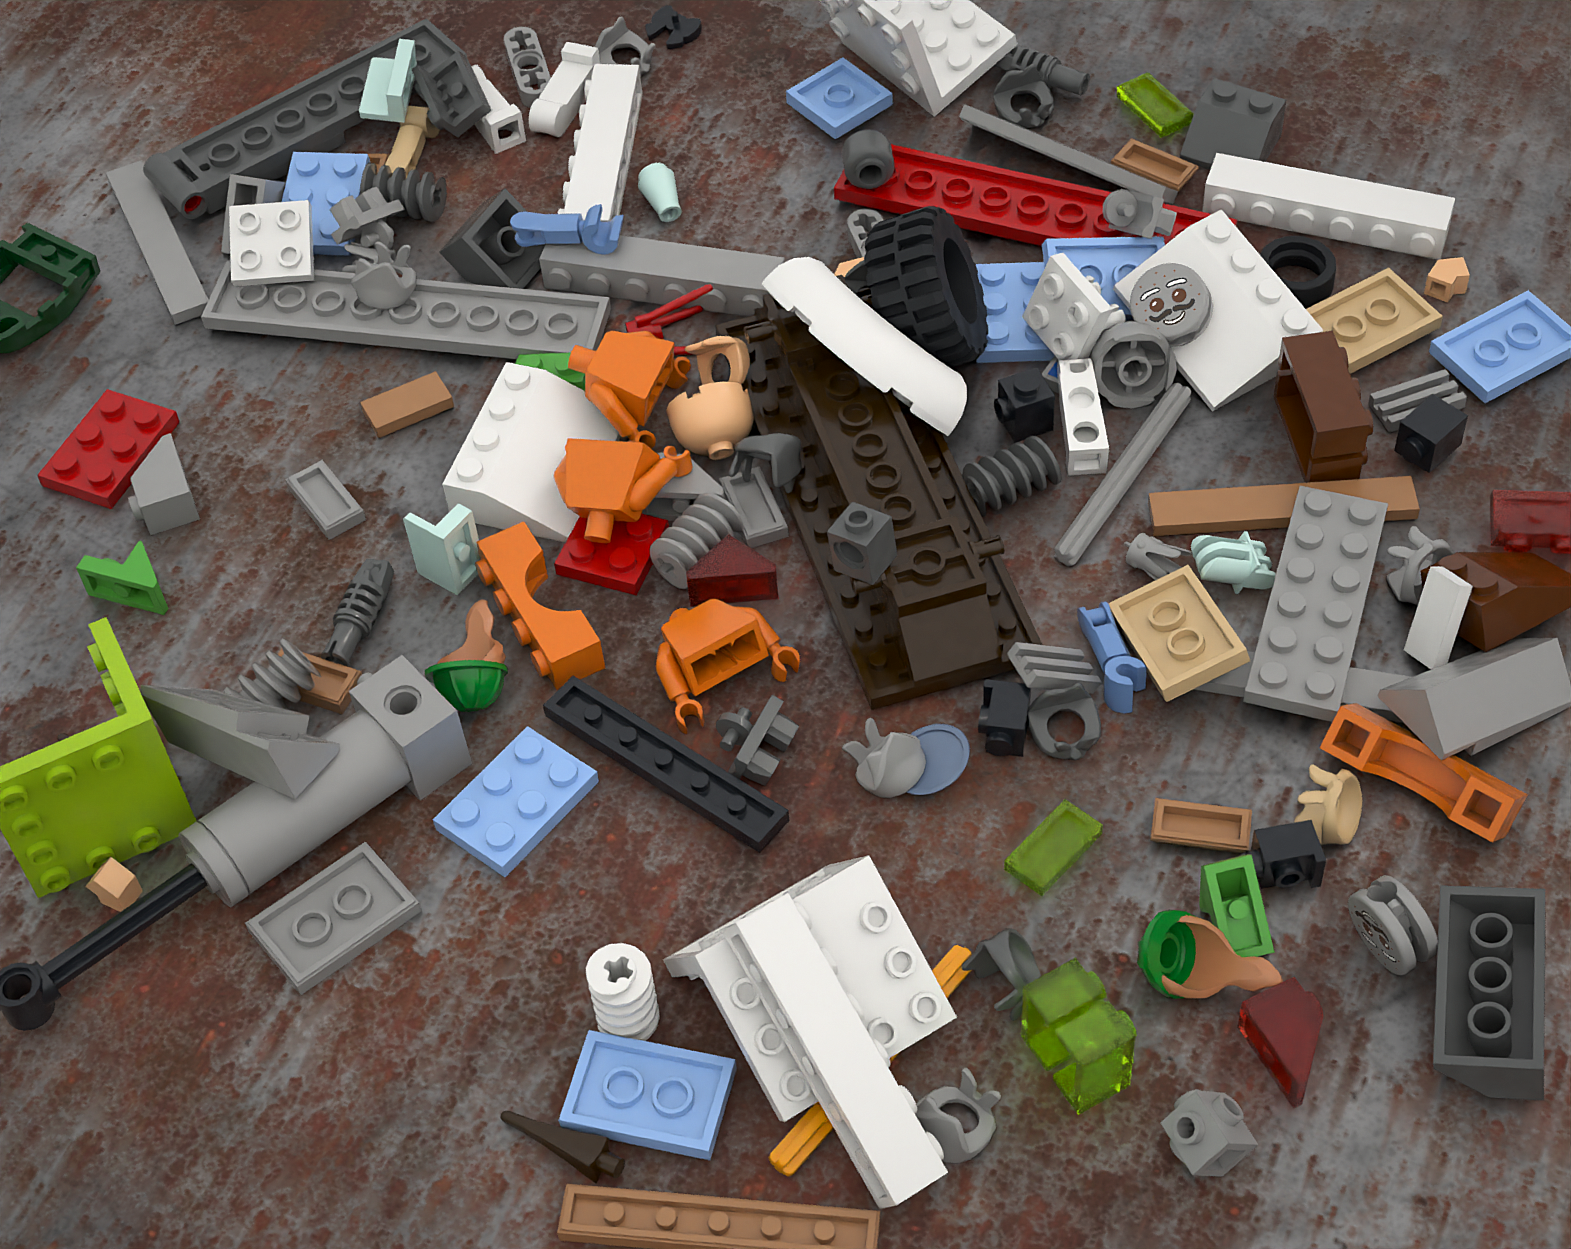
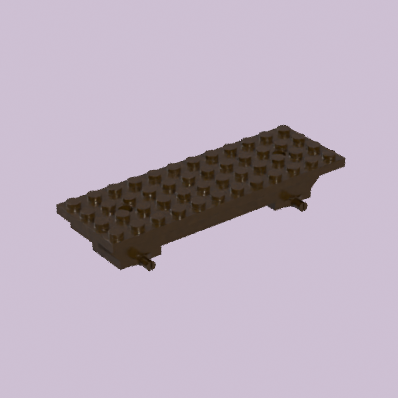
[715,274,1043,710]

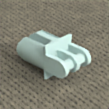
[1191,531,1276,594]

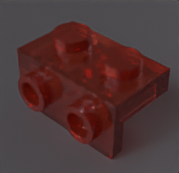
[1490,490,1571,554]

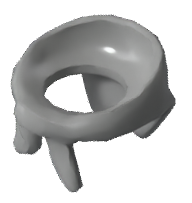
[595,17,655,76]
[351,241,417,309]
[1386,526,1454,606]
[842,718,926,798]
[915,1068,1001,1163]

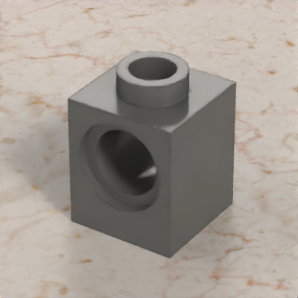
[827,502,897,585]

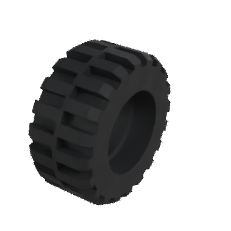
[864,206,988,368]

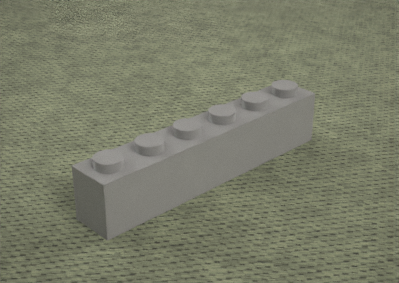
[539,235,785,316]

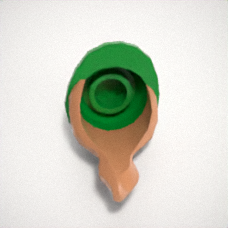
[425,599,508,712]
[1137,910,1283,999]

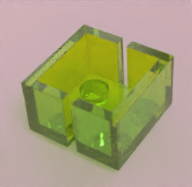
[1021,957,1137,1115]

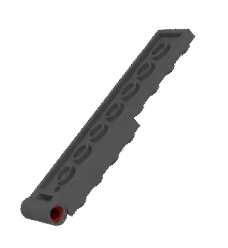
[143,18,467,219]

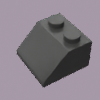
[1180,78,1286,170]
[439,188,545,289]

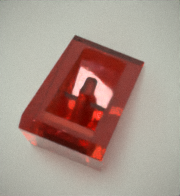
[686,534,779,607]

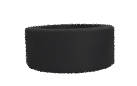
[1260,236,1336,309]

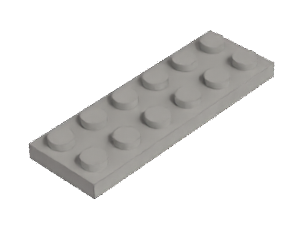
[1243,486,1388,722]

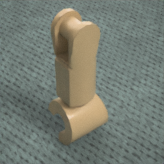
[385,106,439,178]

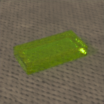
[1117,72,1193,138]
[1004,799,1103,896]

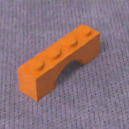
[475,521,605,690]
[1320,703,1528,843]

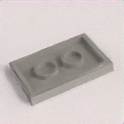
[245,842,422,995]

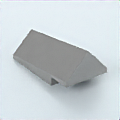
[1377,638,1571,761]
[140,685,340,799]

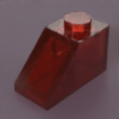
[1237,977,1323,1109]

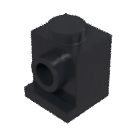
[978,679,1031,757]
[1245,820,1326,889]

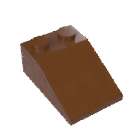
[1420,552,1571,652]

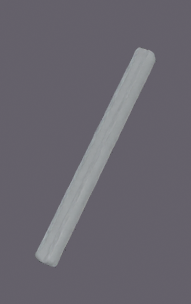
[1054,383,1191,566]

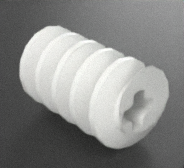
[586,943,660,1041]

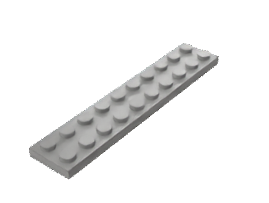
[201,261,611,359]

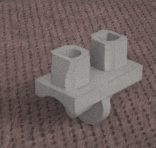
[330,187,404,250]
[1102,189,1177,239]

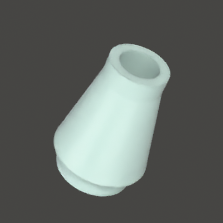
[638,163,682,222]

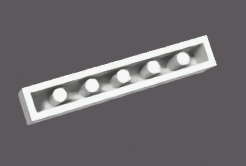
[558,64,643,222]
[1202,153,1455,260]
[722,893,948,1209]

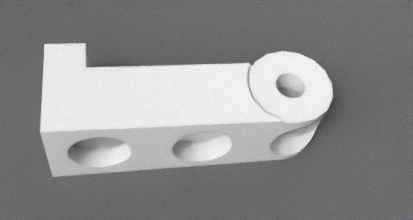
[528,42,600,137]
[471,65,526,154]
[1057,358,1109,476]

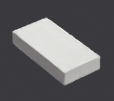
[1404,567,1473,670]

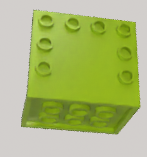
[0,617,197,898]

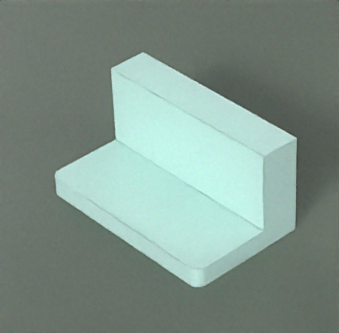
[359,39,417,123]
[403,503,480,595]

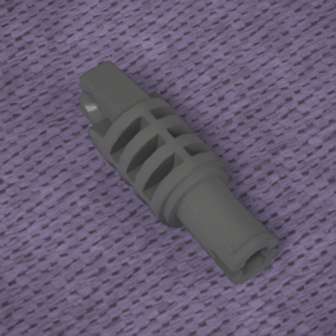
[994,45,1090,96]
[321,559,394,667]

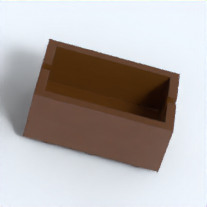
[1273,330,1373,483]

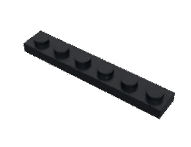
[543,676,789,853]

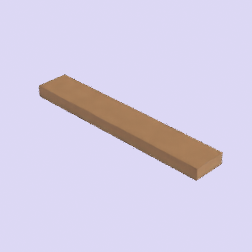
[1148,476,1420,536]
[557,1184,881,1249]

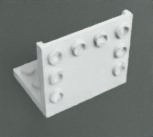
[820,0,1018,117]
[663,855,957,1122]

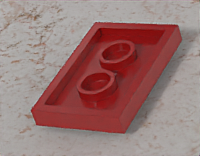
[37,389,180,509]

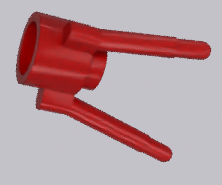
[625,284,713,356]

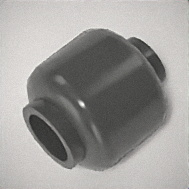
[841,130,895,189]

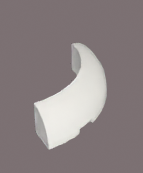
[761,257,967,436]

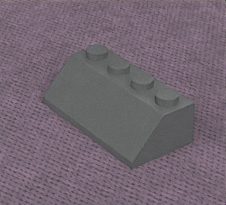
[1433,885,1546,1101]

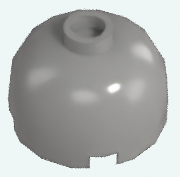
[1090,321,1177,409]

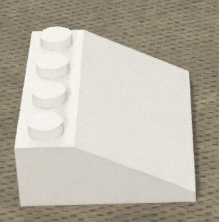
[1113,210,1323,412]
[442,362,621,542]

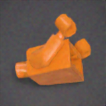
[568,331,691,449]
[553,438,693,543]
[656,599,800,734]

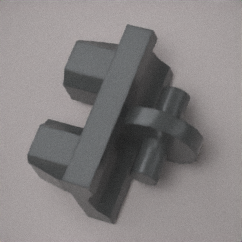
[716,695,799,786]

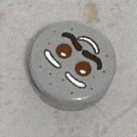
[1130,263,1213,347]
[1348,875,1438,976]

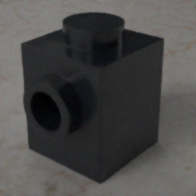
[994,367,1055,443]
[1394,394,1468,473]

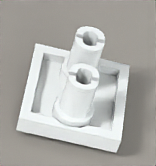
[229,200,314,287]
[1022,253,1126,360]

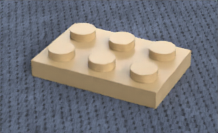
[1306,268,1443,374]
[1108,565,1250,702]

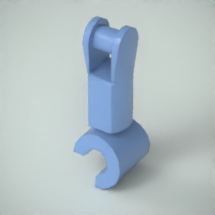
[510,204,623,255]
[1077,601,1147,713]

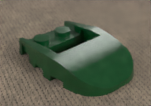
[0,222,101,354]

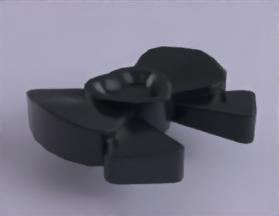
[645,5,702,50]

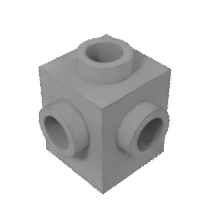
[1161,1090,1258,1177]

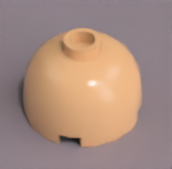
[666,381,754,460]

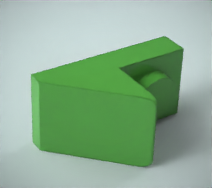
[76,541,168,615]
[1199,854,1274,957]

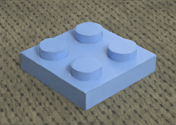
[786,58,893,140]

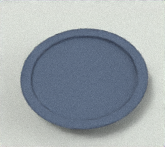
[907,724,970,795]

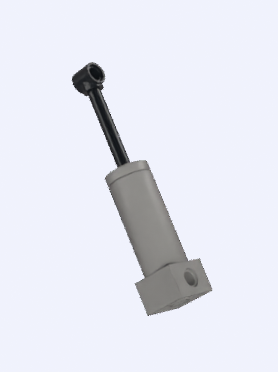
[0,655,472,1031]

